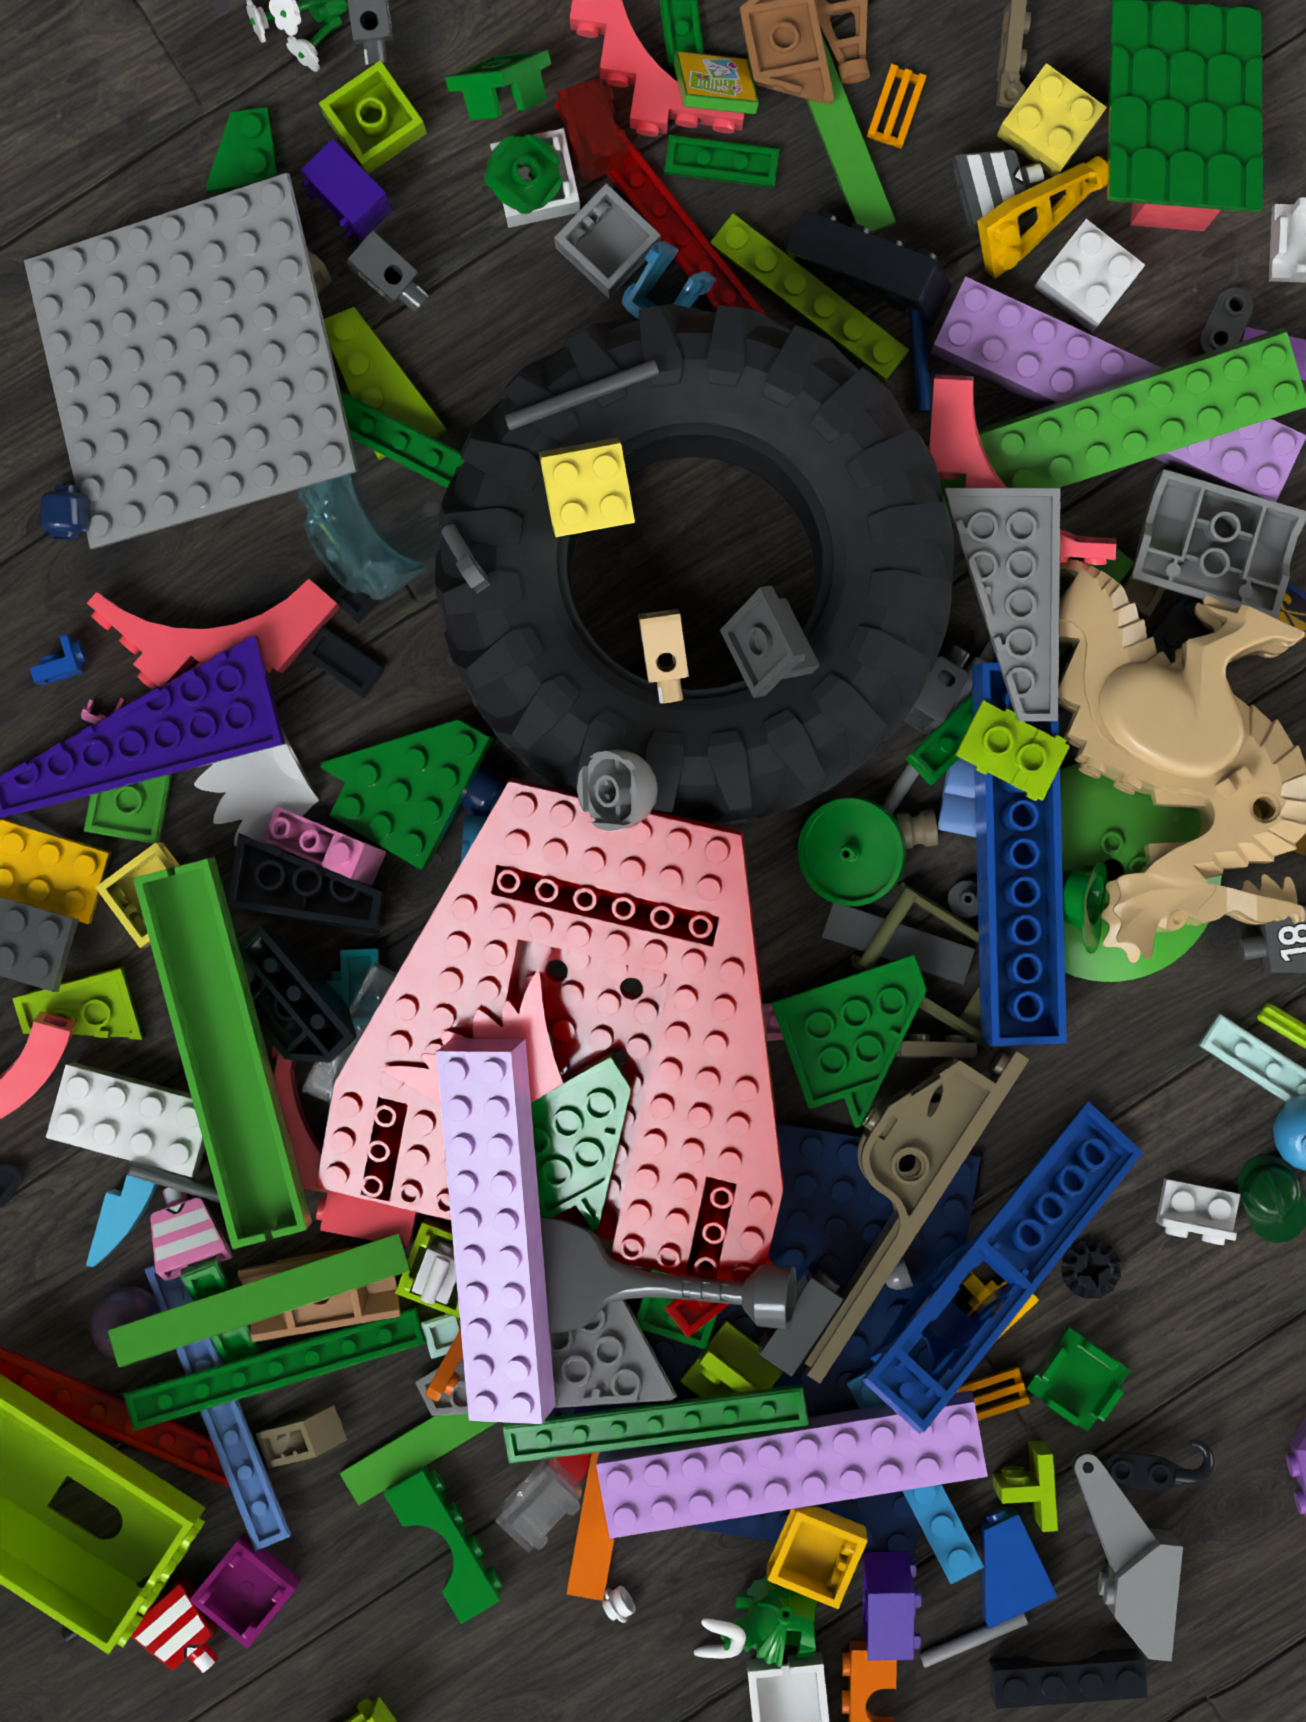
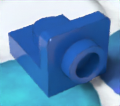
[30,634,87,686]

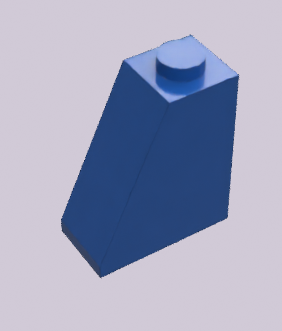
[980,1506,1057,1629]

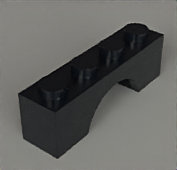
[988,1648,1148,1709]

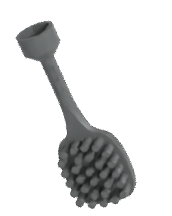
[540,1216,797,1333]

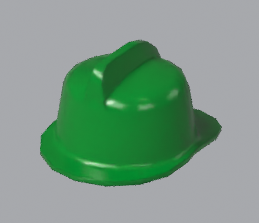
[1062,862,1107,954]

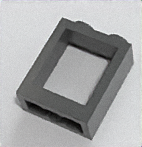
[757,1269,843,1376]

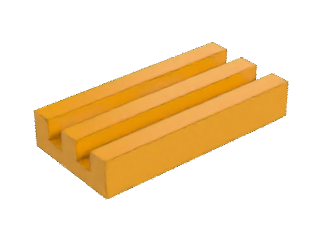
[867,64,927,149]
[956,1366,1030,1421]

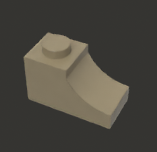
[255,1405,347,1469]

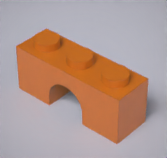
[841,1641,897,1722]

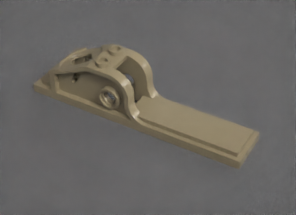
[803,1048,1029,1383]

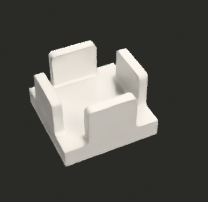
[1269,197,1306,283]

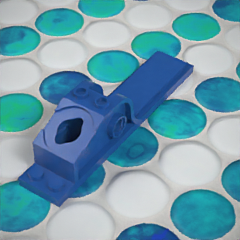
[862,1101,1144,1434]

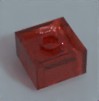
[557,78,629,182]

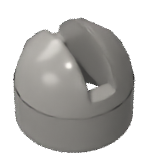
[886,1257,913,1290]

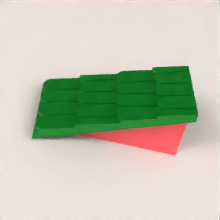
[1107,0,1263,231]

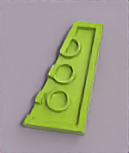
[323,307,447,460]

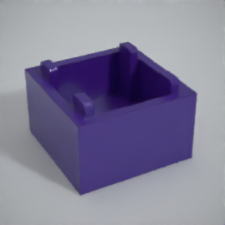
[300,139,392,242]
[862,1552,921,1661]

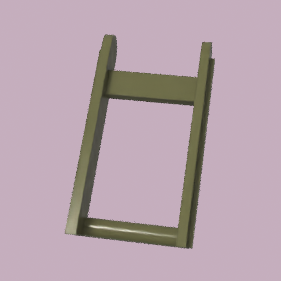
[849,882,1007,1053]

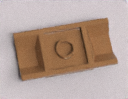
[238,1247,401,1342]

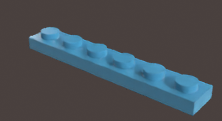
[846,1368,984,1584]

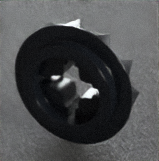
[1061,1239,1121,1299]

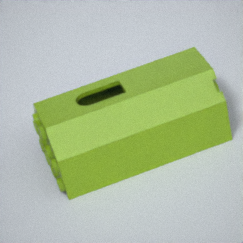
[0,1374,205,1654]

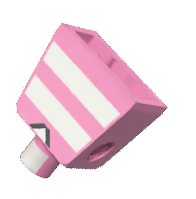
[150,1188,233,1281]

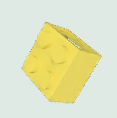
[997,63,1107,177]
[539,438,635,537]
[95,842,180,948]

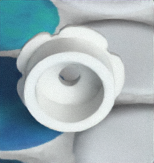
[602,1586,636,1623]

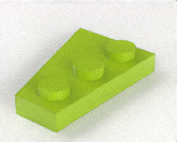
[12,966,144,1040]

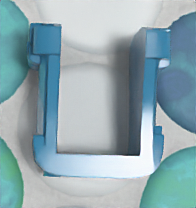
[622,241,716,319]

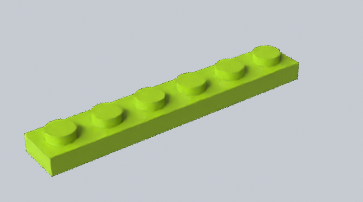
[710,214,909,382]

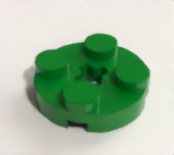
[485,134,562,214]

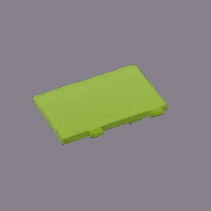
[955,700,1070,801]

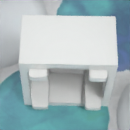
[490,128,580,228]

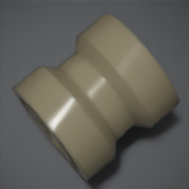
[895,809,938,849]

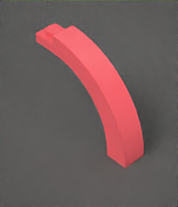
[0,1011,77,1119]

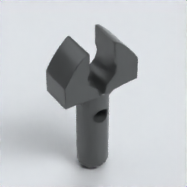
[441,524,490,593]

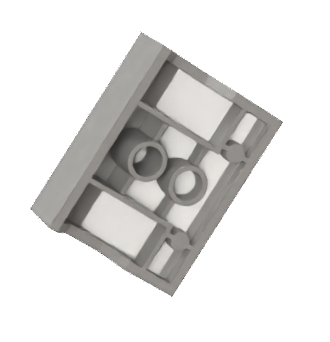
[1131,469,1306,619]

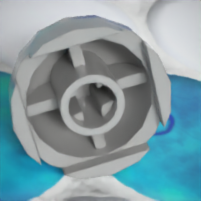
[577,749,658,832]

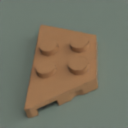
[739,0,834,105]

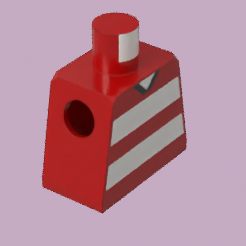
[131,1576,219,1673]

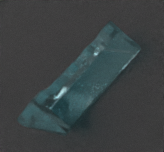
[298,474,428,600]

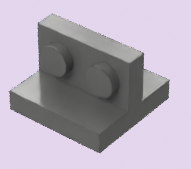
[720,585,820,698]

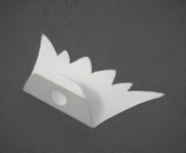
[194,729,319,847]

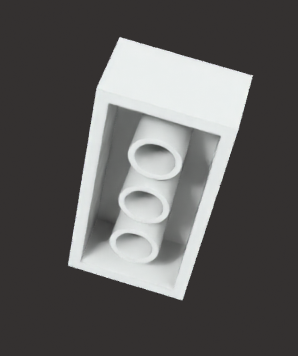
[46,1062,205,1177]

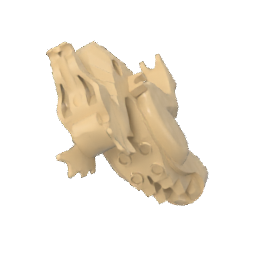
[1058,559,1306,963]

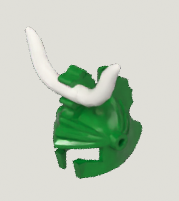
[694,1575,819,1667]

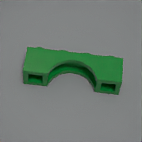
[384,1465,504,1624]

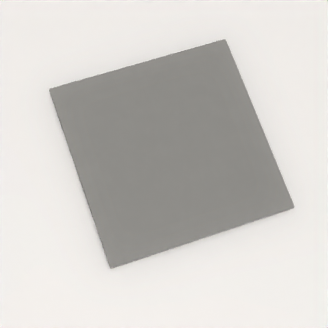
[24,173,358,549]

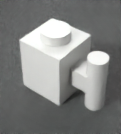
[412,1241,457,1305]

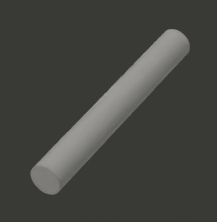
[919,1613,1028,1668]

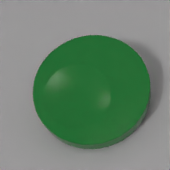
[798,797,907,906]

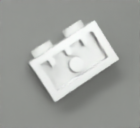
[1156,1178,1240,1245]

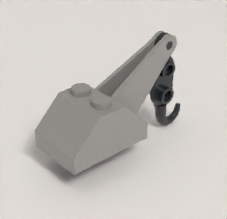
[1072,1439,1215,1662]

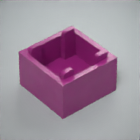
[189,1532,301,1649]

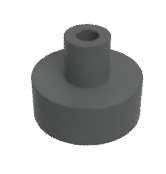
[946,881,978,918]

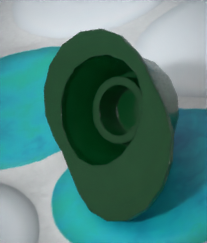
[1237,1155,1306,1243]

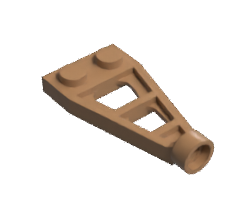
[815,0,870,84]

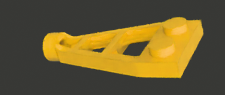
[977,156,1108,279]

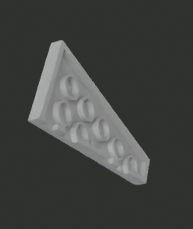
[943,488,1060,721]

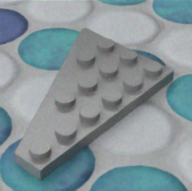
[415,1300,678,1416]

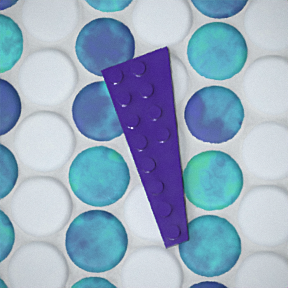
[0,636,286,819]

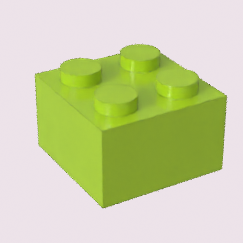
[319,60,427,174]

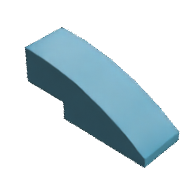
[86,1161,162,1267]

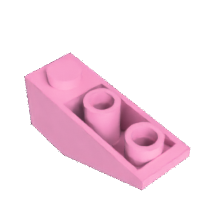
[262,806,386,886]

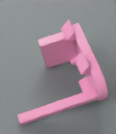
[81,698,124,724]

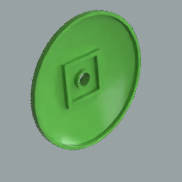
[1060,763,1222,982]

